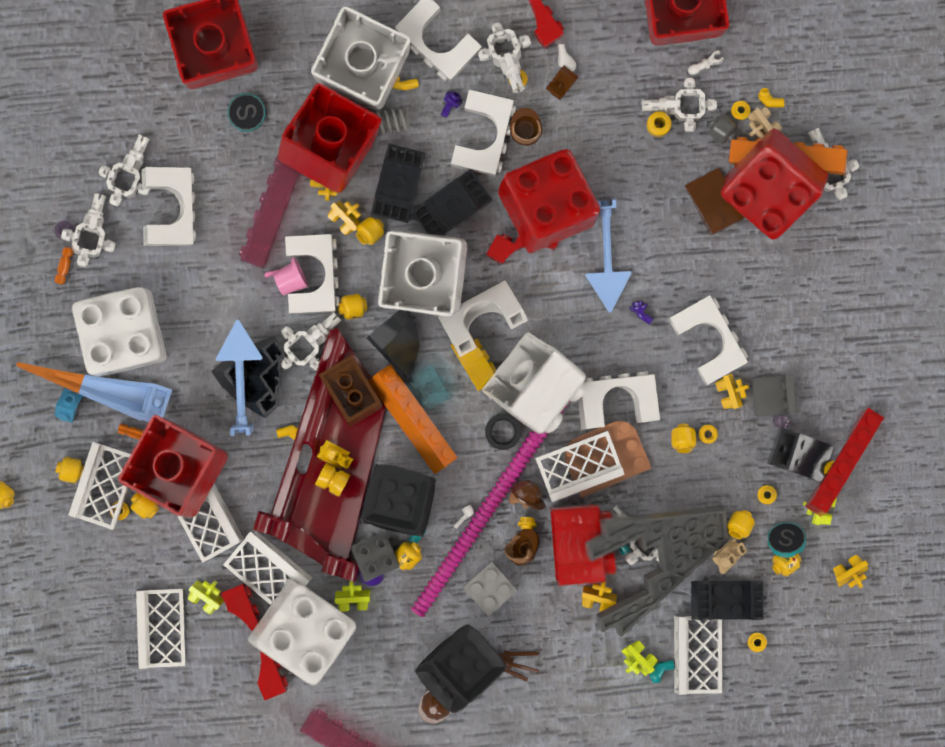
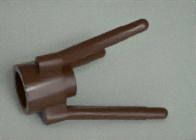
[499,650,539,682]

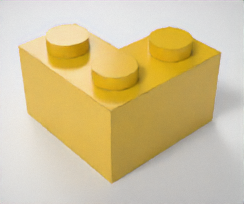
[450,333,496,391]

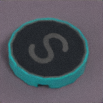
[228,94,266,132]
[767,522,806,557]

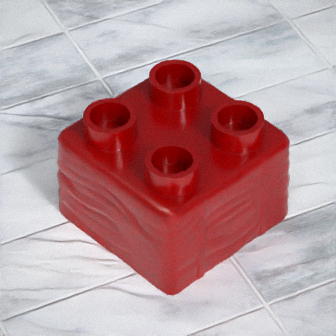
[163,0,258,89]
[645,0,729,46]
[277,83,382,193]
[721,128,829,240]
[498,149,600,254]
[118,415,228,518]
[550,504,616,586]

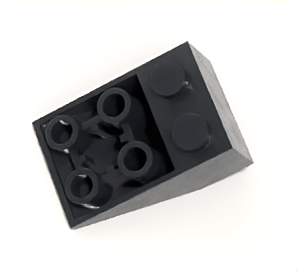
[767,428,834,482]

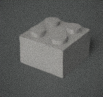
[463,561,517,616]

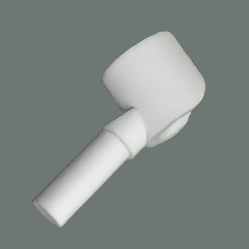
[377,54,400,69]
[454,504,475,529]

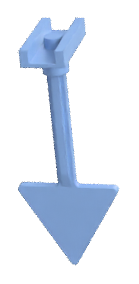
[585,198,631,312]
[216,320,263,436]

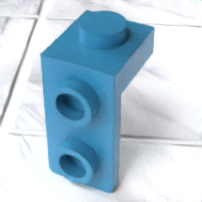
[55,388,83,423]

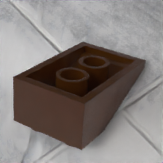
[684,168,745,236]
[319,355,383,427]

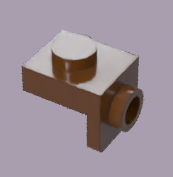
[546,65,579,100]

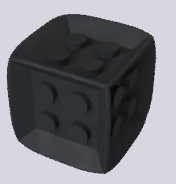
[362,464,436,537]
[415,624,506,713]

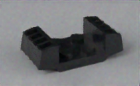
[371,143,426,223]
[411,169,493,236]
[691,581,764,620]

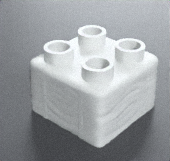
[311,7,410,110]
[378,231,467,316]
[72,287,167,377]
[482,332,586,434]
[248,580,356,685]

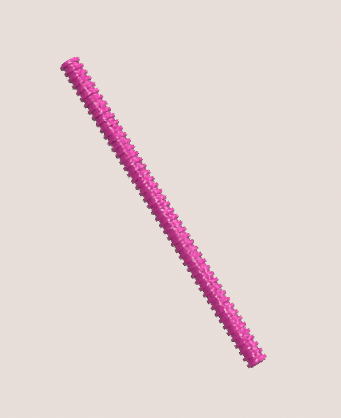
[410,401,571,617]

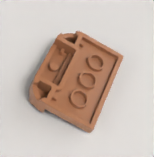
[564,421,651,498]

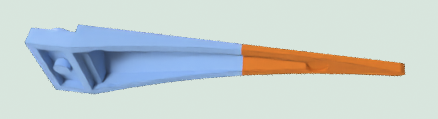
[16,362,172,422]

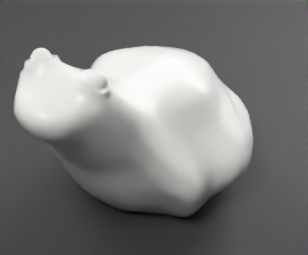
[558,43,576,72]

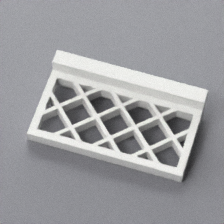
[536,431,625,502]
[69,442,131,530]
[177,484,244,563]
[223,530,312,605]
[136,588,185,669]
[674,616,722,695]

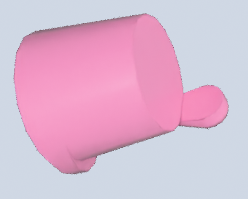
[264,257,308,296]

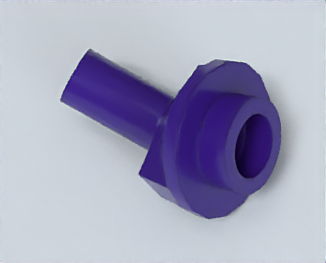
[440,91,462,118]
[629,300,653,325]

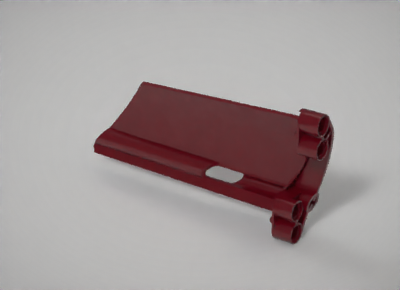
[253,328,386,582]

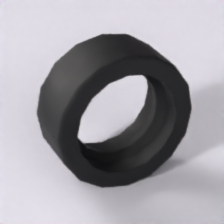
[485,414,521,450]

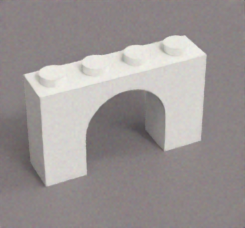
[395,0,482,83]
[451,90,516,177]
[142,167,196,246]
[285,234,339,314]
[438,281,528,357]
[668,296,748,385]
[578,371,660,430]

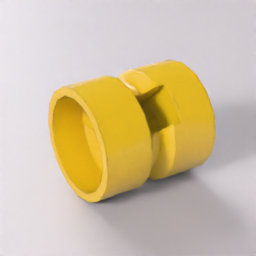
[315,463,350,497]

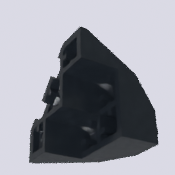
[367,310,420,382]
[211,336,285,418]

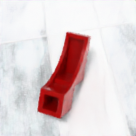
[486,233,559,265]

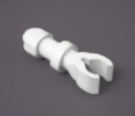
[688,51,724,75]

